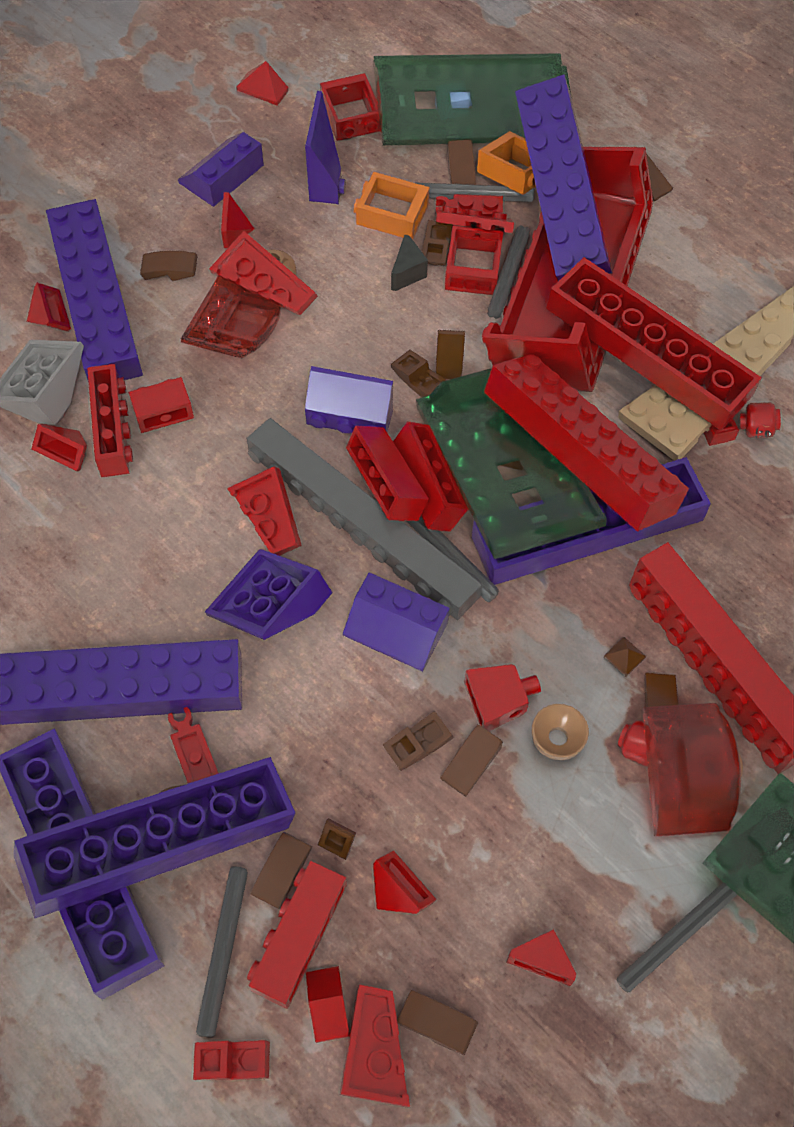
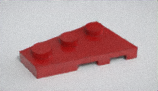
[436,206,514,233]
[227,466,302,556]
[339,985,410,1108]

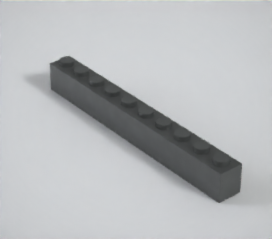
[246,418,482,621]

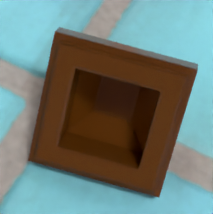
[604,637,646,677]
[318,818,356,860]

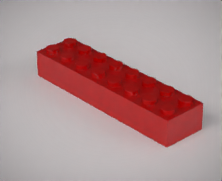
[546,257,762,431]
[484,354,689,531]
[629,542,794,775]

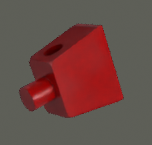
[464,664,541,731]

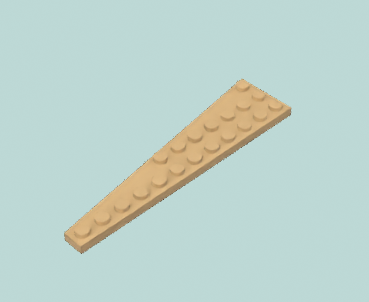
[618,286,794,461]

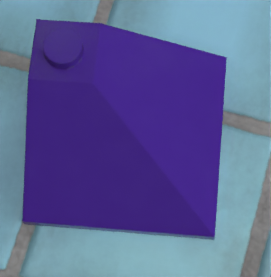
[305,91,346,204]
[205,549,333,640]

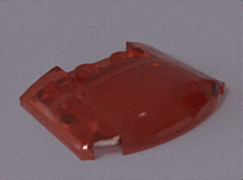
[181,276,282,359]
[642,703,741,836]

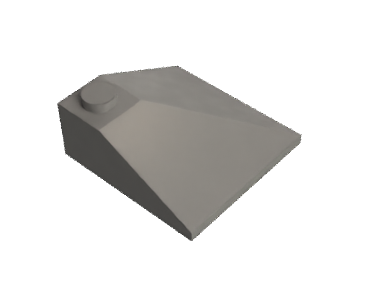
[0,340,84,425]

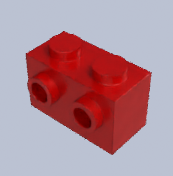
[128,377,194,433]

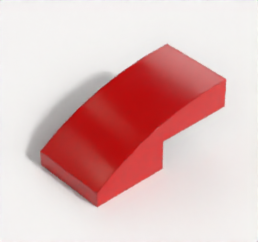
[193,1040,270,1080]

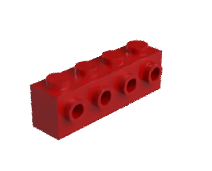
[87,364,133,477]
[393,421,469,532]
[346,425,429,521]
[247,861,347,1009]

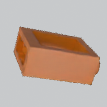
[477,131,536,195]
[353,172,430,240]

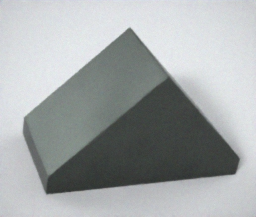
[391,235,428,291]

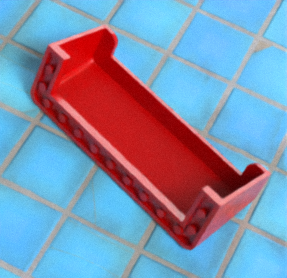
[482,147,653,392]

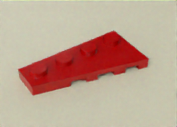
[209,231,318,315]

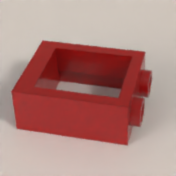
[320,73,382,141]
[445,226,503,295]

